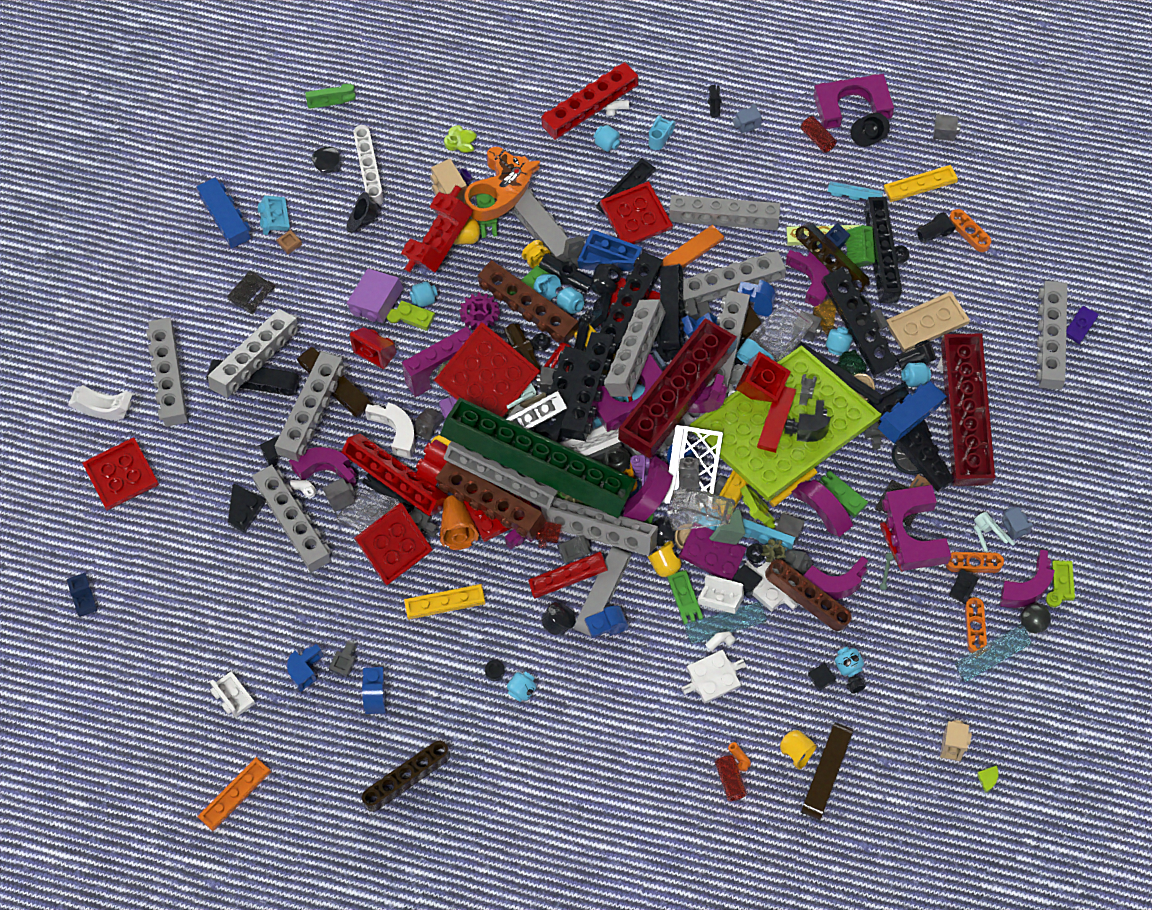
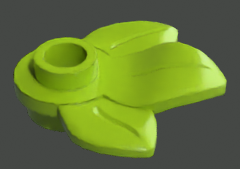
[444,125,477,153]

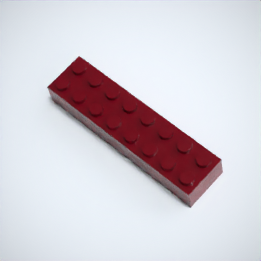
[618,318,737,459]
[941,333,995,486]

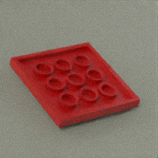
[433,322,540,417]

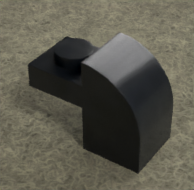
[797,400,831,442]

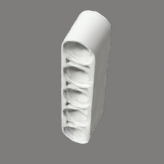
[354,125,383,206]

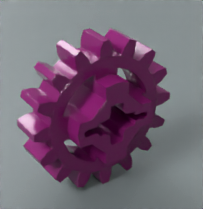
[459,292,500,330]

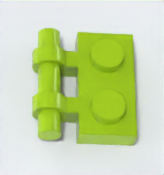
[740,485,775,529]

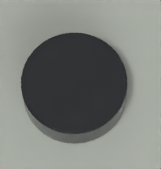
[485,660,505,681]

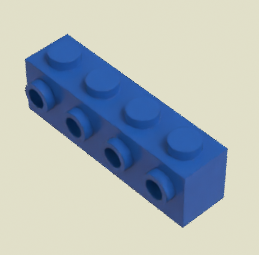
[196,177,251,249]
[878,381,947,444]

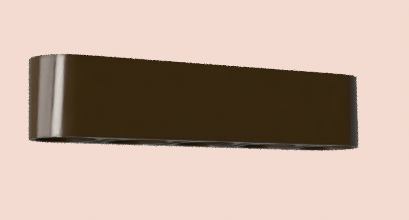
[795,222,870,293]
[297,346,372,418]
[801,722,854,820]
[362,741,449,812]

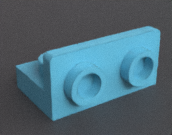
[258,195,290,235]

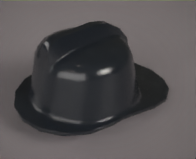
[850,112,890,147]
[346,192,379,233]

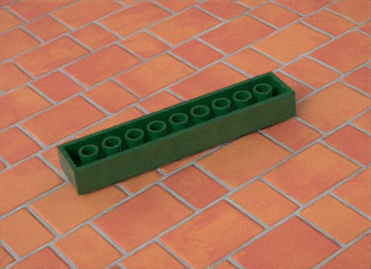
[440,397,636,518]

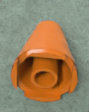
[439,495,479,550]

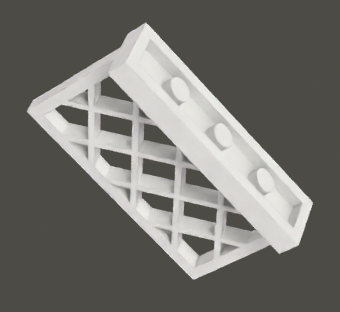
[559,425,621,456]
[664,425,723,509]

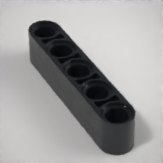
[660,264,684,351]
[206,360,300,396]

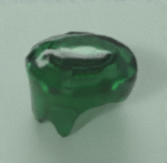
[837,349,867,376]

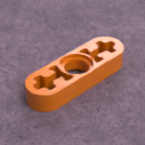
[949,209,991,252]
[945,552,1004,573]
[965,597,987,655]

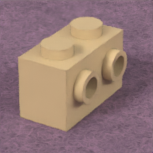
[940,720,972,761]

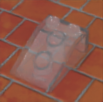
[748,300,814,362]
[336,488,400,532]
[667,488,735,531]

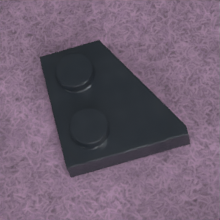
[228,484,266,533]

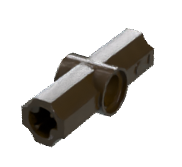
[504,323,541,371]

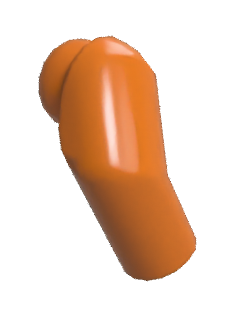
[728,742,751,772]

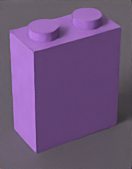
[347,268,404,323]

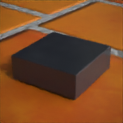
[808,663,836,691]

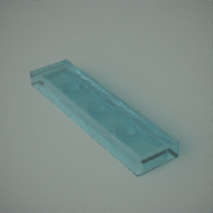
[685,602,767,644]
[955,625,1032,682]

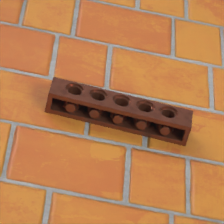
[477,260,579,343]
[435,461,546,539]

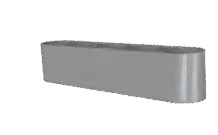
[574,546,631,636]

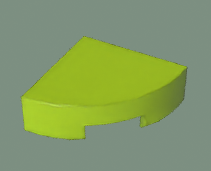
[977,766,998,793]

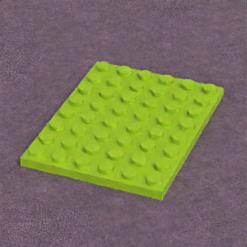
[689,345,881,501]

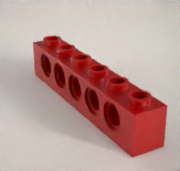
[541,62,638,140]
[341,433,448,516]

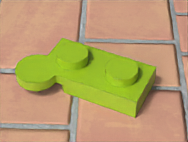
[386,300,435,331]
[1046,561,1075,608]

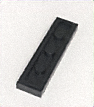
[596,158,656,215]

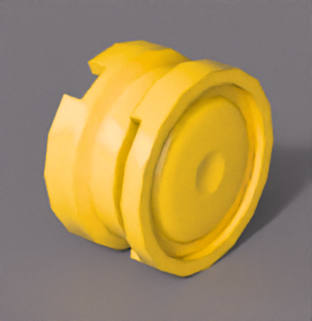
[521,240,550,268]

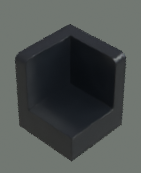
[259,435,280,467]
[732,564,762,599]
[949,569,979,605]

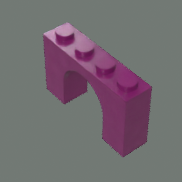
[813,73,894,130]
[401,326,472,397]
[589,354,662,432]
[882,485,951,571]

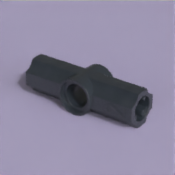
[539,253,592,294]

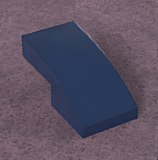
[818,223,851,259]
[67,573,98,617]

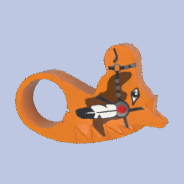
[465,147,540,221]

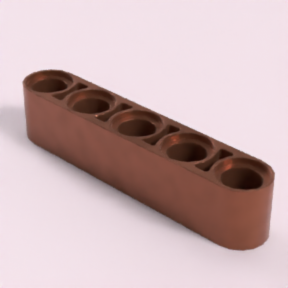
[765,559,852,631]

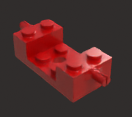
[401,185,473,273]

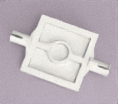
[745,561,798,612]
[681,650,746,704]

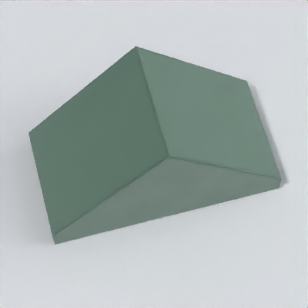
[709,508,745,545]

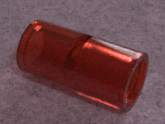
[800,116,837,153]
[714,755,747,802]

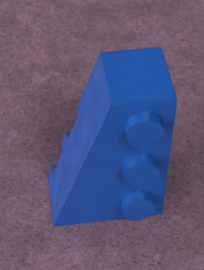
[577,229,643,272]

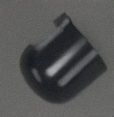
[591,264,622,296]

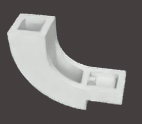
[68,385,132,420]
[365,403,416,459]

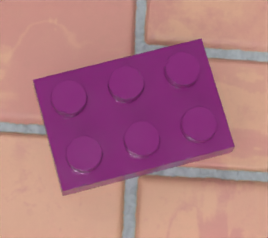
[678,521,746,581]

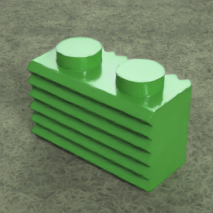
[846,225,875,268]

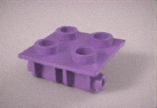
[630,455,650,486]

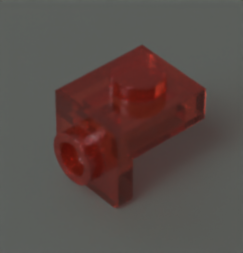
[535,522,561,549]

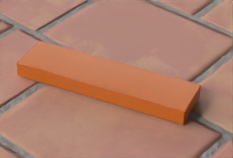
[663,224,724,269]
[197,757,271,832]

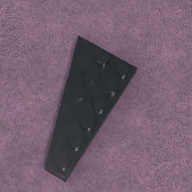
[868,381,954,492]

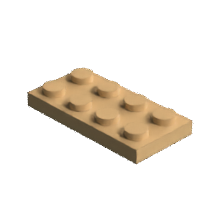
[886,291,970,352]

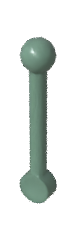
[880,553,893,590]

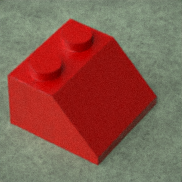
[349,327,397,369]
[736,352,791,402]

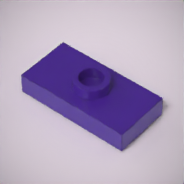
[1066,306,1099,344]

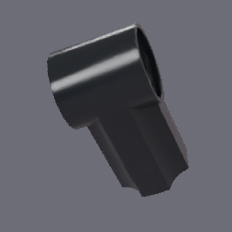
[916,212,956,243]
[896,340,936,370]

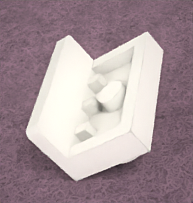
[698,575,744,614]
[210,672,255,718]

